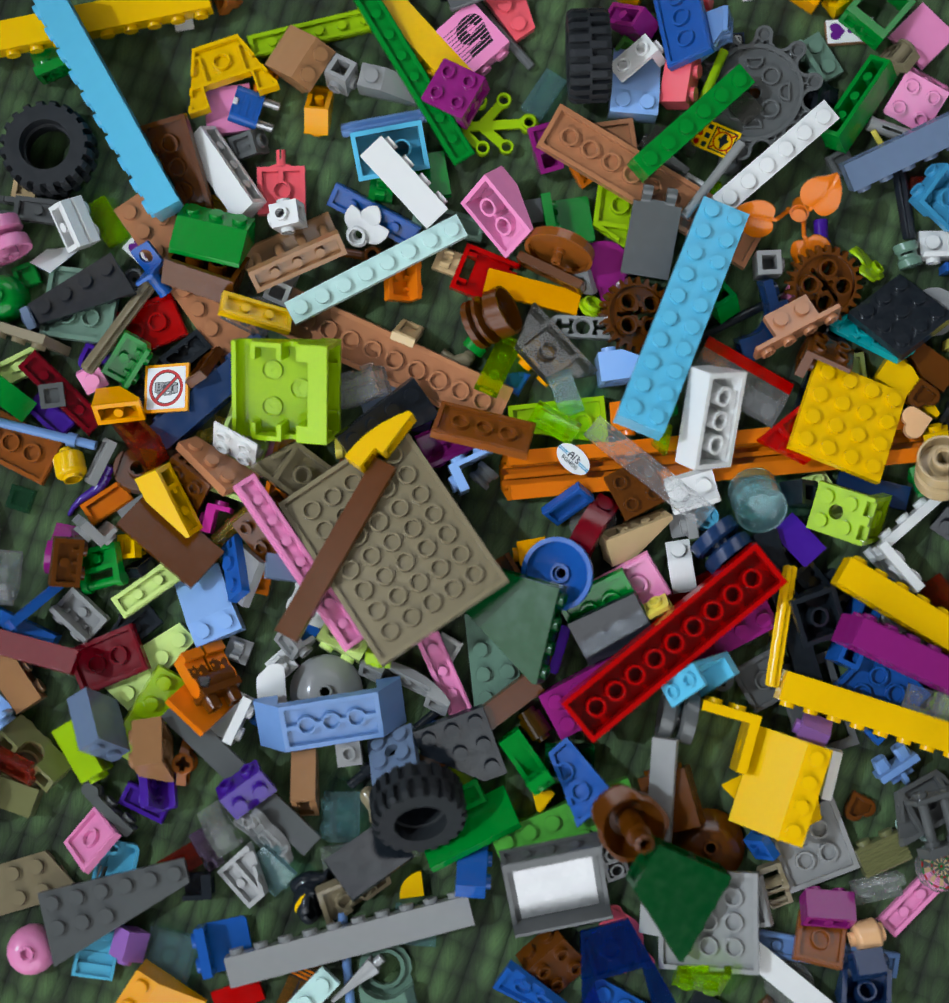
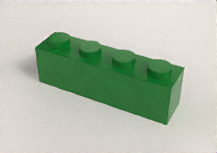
[821,54,897,154]

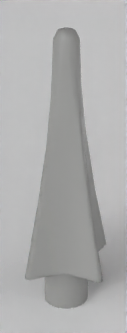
[331,953,386,1003]

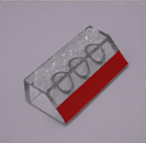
[685,336,794,428]

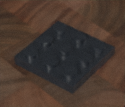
[847,274,949,361]

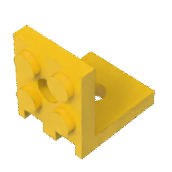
[700,695,762,775]

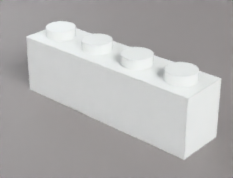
[193,126,267,218]
[360,135,448,229]

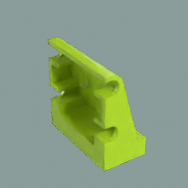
[231,338,341,445]

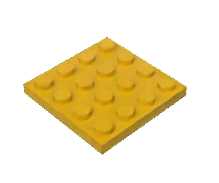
[786,360,907,485]

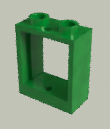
[838,0,916,51]

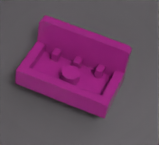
[414,428,473,468]

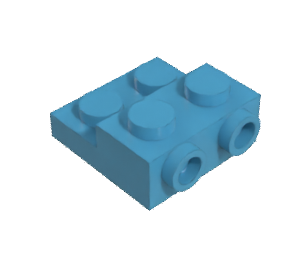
[908,163,949,232]

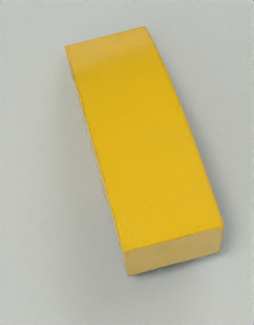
[344,411,417,474]

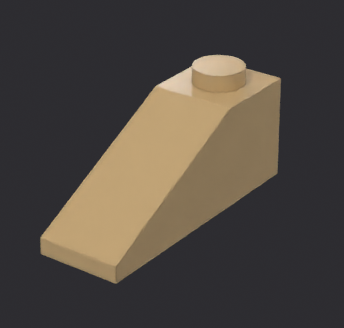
[599,508,673,567]

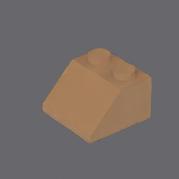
[264,25,336,94]
[128,716,175,782]

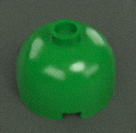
[0,274,31,323]

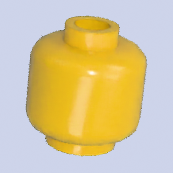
[52,446,87,484]

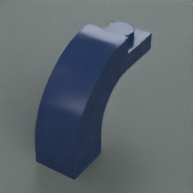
[733,278,789,361]

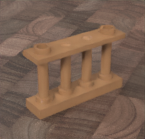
[247,212,348,293]

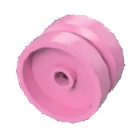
[0,212,33,267]

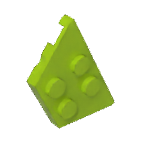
[593,185,632,248]

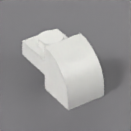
[665,539,697,594]

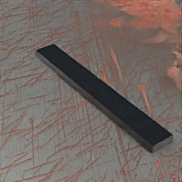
[752,527,827,718]

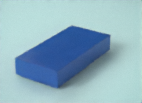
[541,482,595,526]

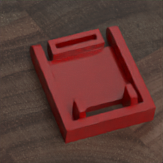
[449,243,521,298]

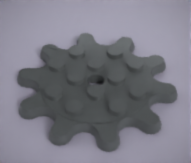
[698,25,823,160]

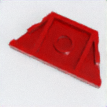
[757,405,812,465]

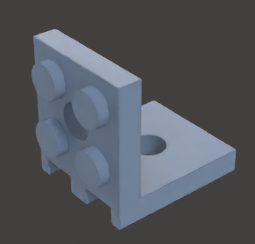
[367,723,420,808]

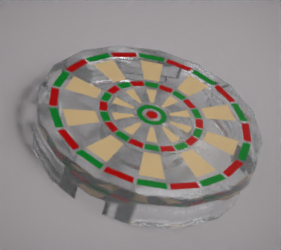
[915,856,949,892]

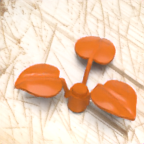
[735,172,842,272]

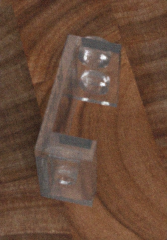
[901,683,949,722]

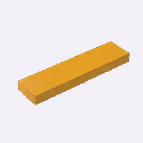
[482,268,581,316]

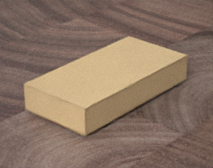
[390,319,425,348]

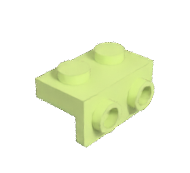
[316,623,368,665]

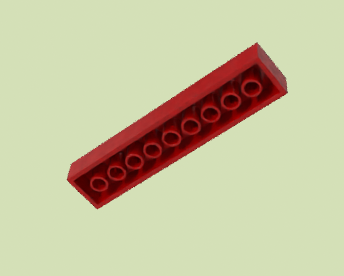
[559,543,788,743]

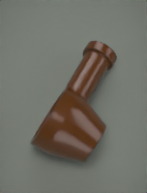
[340,246,383,262]

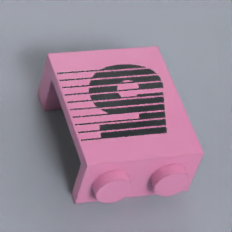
[436,4,510,76]

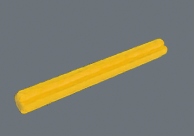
[765,565,798,688]

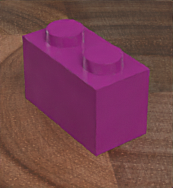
[799,886,857,929]

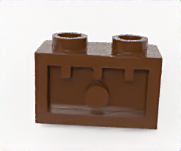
[48,535,88,588]

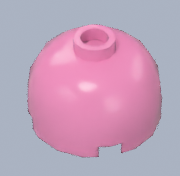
[7,923,53,975]

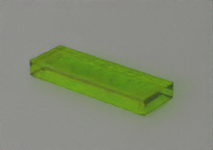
[474,337,523,398]

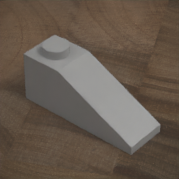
[357,62,418,108]

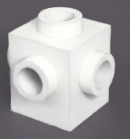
[267,198,308,235]

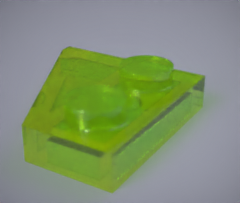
[671,965,732,996]

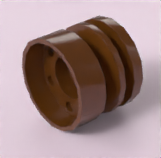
[460,286,522,349]

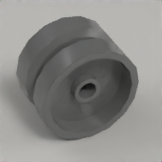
[654,691,700,745]

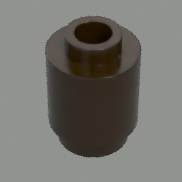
[517,705,552,743]

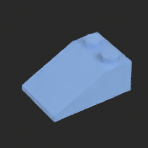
[607,49,660,124]
[594,346,639,388]
[175,563,247,647]

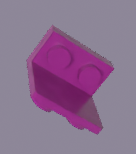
[421,58,490,130]

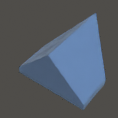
[701,5,733,62]

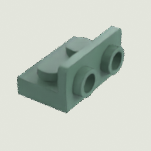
[799,31,844,83]

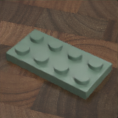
[464,614,520,706]

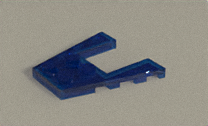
[580,917,676,1003]

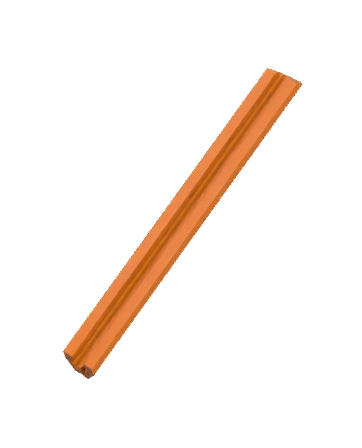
[499,419,924,501]

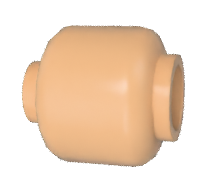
[847,917,887,950]

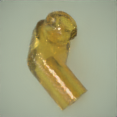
[195,415,226,444]

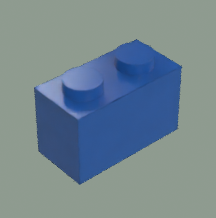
[455,845,493,899]

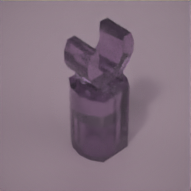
[188,826,224,872]

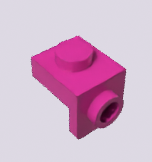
[199,500,234,535]

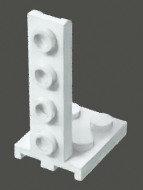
[863,496,942,594]

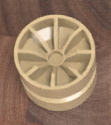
[914,435,949,501]

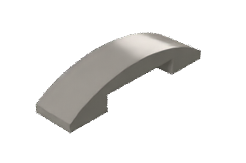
[358,659,451,717]

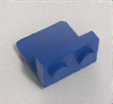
[191,915,253,980]

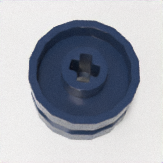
[690,515,754,574]

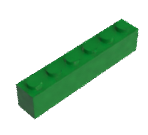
[627,64,755,183]

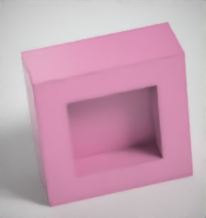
[76,365,109,395]

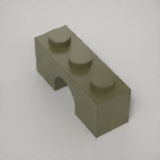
[0,714,72,793]

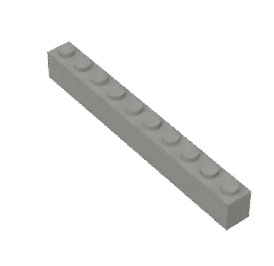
[224,891,475,988]

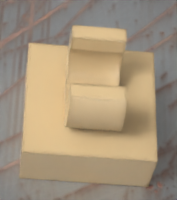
[431,248,463,277]

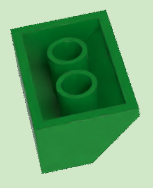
[168,203,255,268]

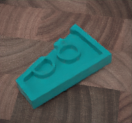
[829,314,916,364]

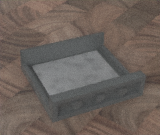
[499,831,613,938]

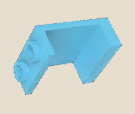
[661,651,740,708]

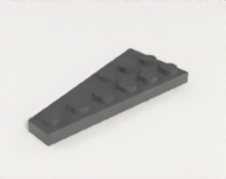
[37,857,191,967]

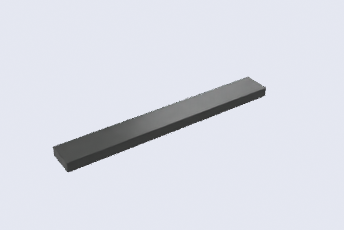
[161,708,322,856]

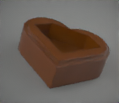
[906,378,940,408]
[843,790,876,821]

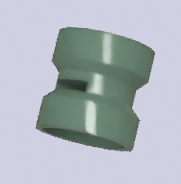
[892,240,923,271]

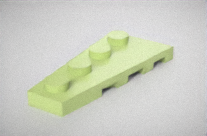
[105,623,194,711]

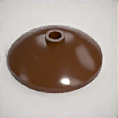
[672,808,745,871]

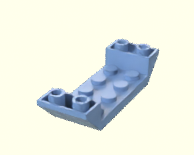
[253,676,407,753]

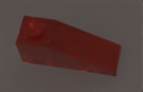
[111,420,169,471]

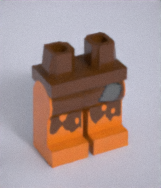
[174,639,242,714]

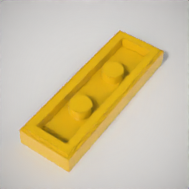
[218,290,292,335]

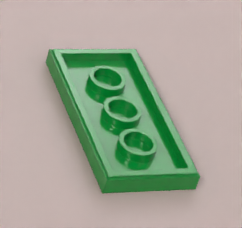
[424,785,522,873]

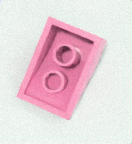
[461,166,534,258]

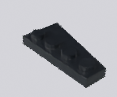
[28,252,137,326]
[335,377,438,453]

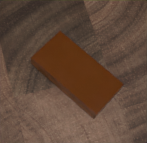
[185,346,225,388]

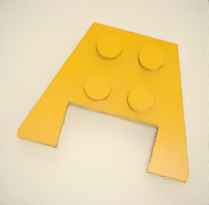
[188,34,280,119]

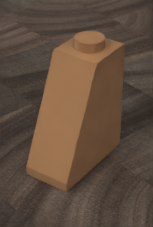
[290,748,320,816]

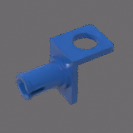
[131,240,172,298]

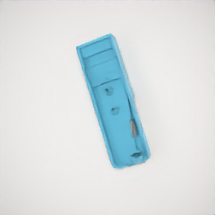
[71,840,139,981]

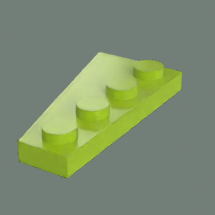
[507,396,609,443]

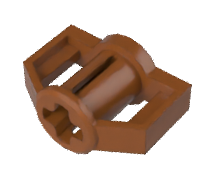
[171,740,198,786]

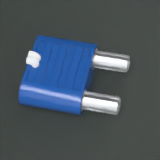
[227,85,280,132]

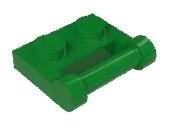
[80,542,129,595]

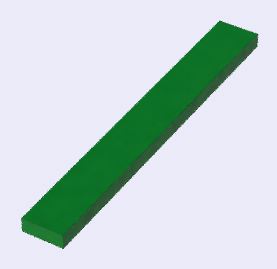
[353,0,475,167]

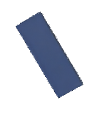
[4,586,64,631]

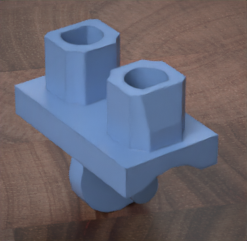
[871,742,921,785]

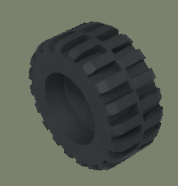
[565,7,612,104]
[0,100,99,199]
[369,761,467,853]

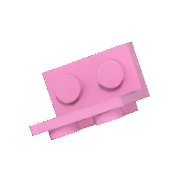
[883,67,949,128]

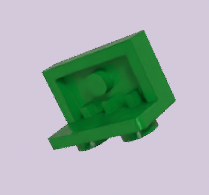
[101,329,153,390]

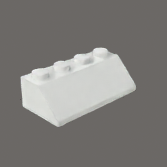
[675,365,747,471]

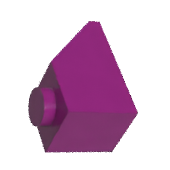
[608,2,659,42]

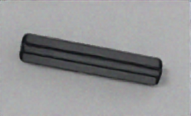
[893,170,917,241]

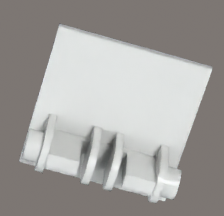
[213,421,264,467]

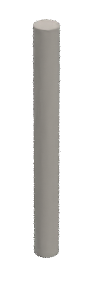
[681,140,745,220]

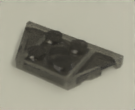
[514,303,598,384]

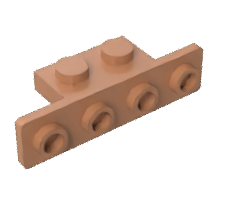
[753,294,842,360]

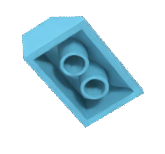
[350,120,430,182]

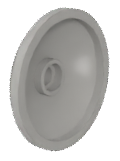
[290,654,363,701]

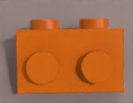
[384,262,423,303]

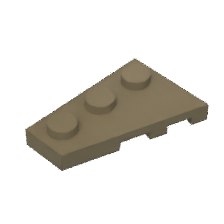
[0,321,71,357]
[315,876,392,925]

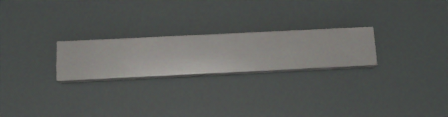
[639,736,679,937]

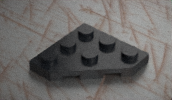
[412,704,507,782]

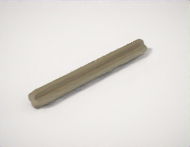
[81,281,155,374]

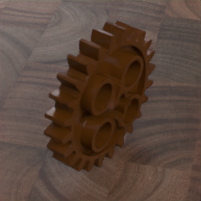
[784,245,863,320]
[597,277,665,354]

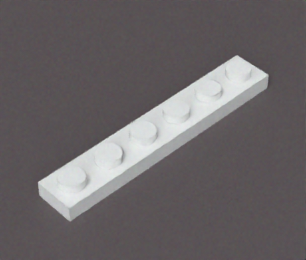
[711,100,839,208]

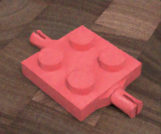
[257,149,307,216]

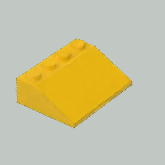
[728,726,833,848]

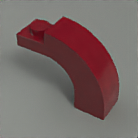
[560,492,619,574]

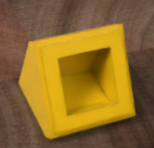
[822,0,853,20]
[532,788,555,813]

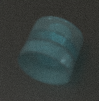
[728,468,787,533]

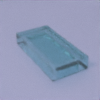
[521,68,567,122]
[546,368,585,420]

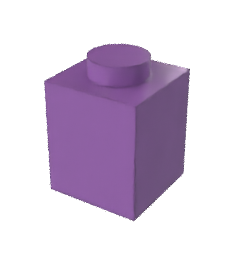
[792,713,833,747]
[109,925,150,966]

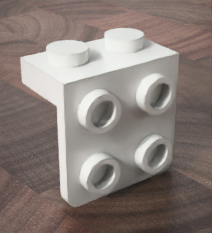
[210,691,255,746]

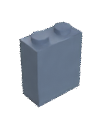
[67,687,130,762]

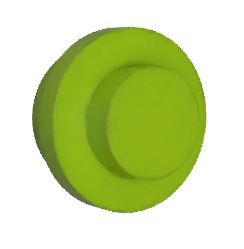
[579,295,602,317]

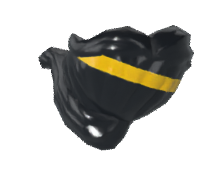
[290,868,332,925]

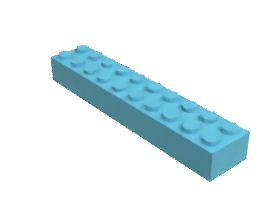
[32,0,184,222]
[613,196,749,441]

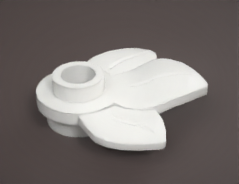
[344,205,389,247]

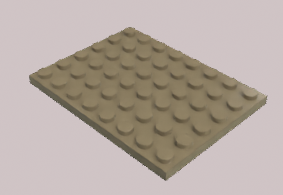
[278,433,509,667]

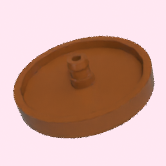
[524,226,595,274]

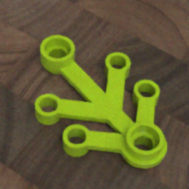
[453,93,538,157]

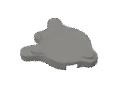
[233,808,294,865]

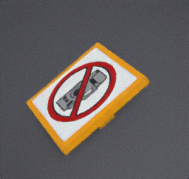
[144,362,191,414]

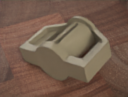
[879,39,920,76]
[756,859,794,909]

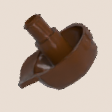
[591,784,670,862]

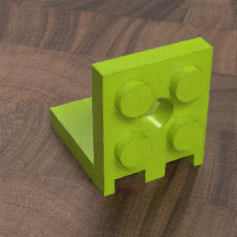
[806,480,892,546]

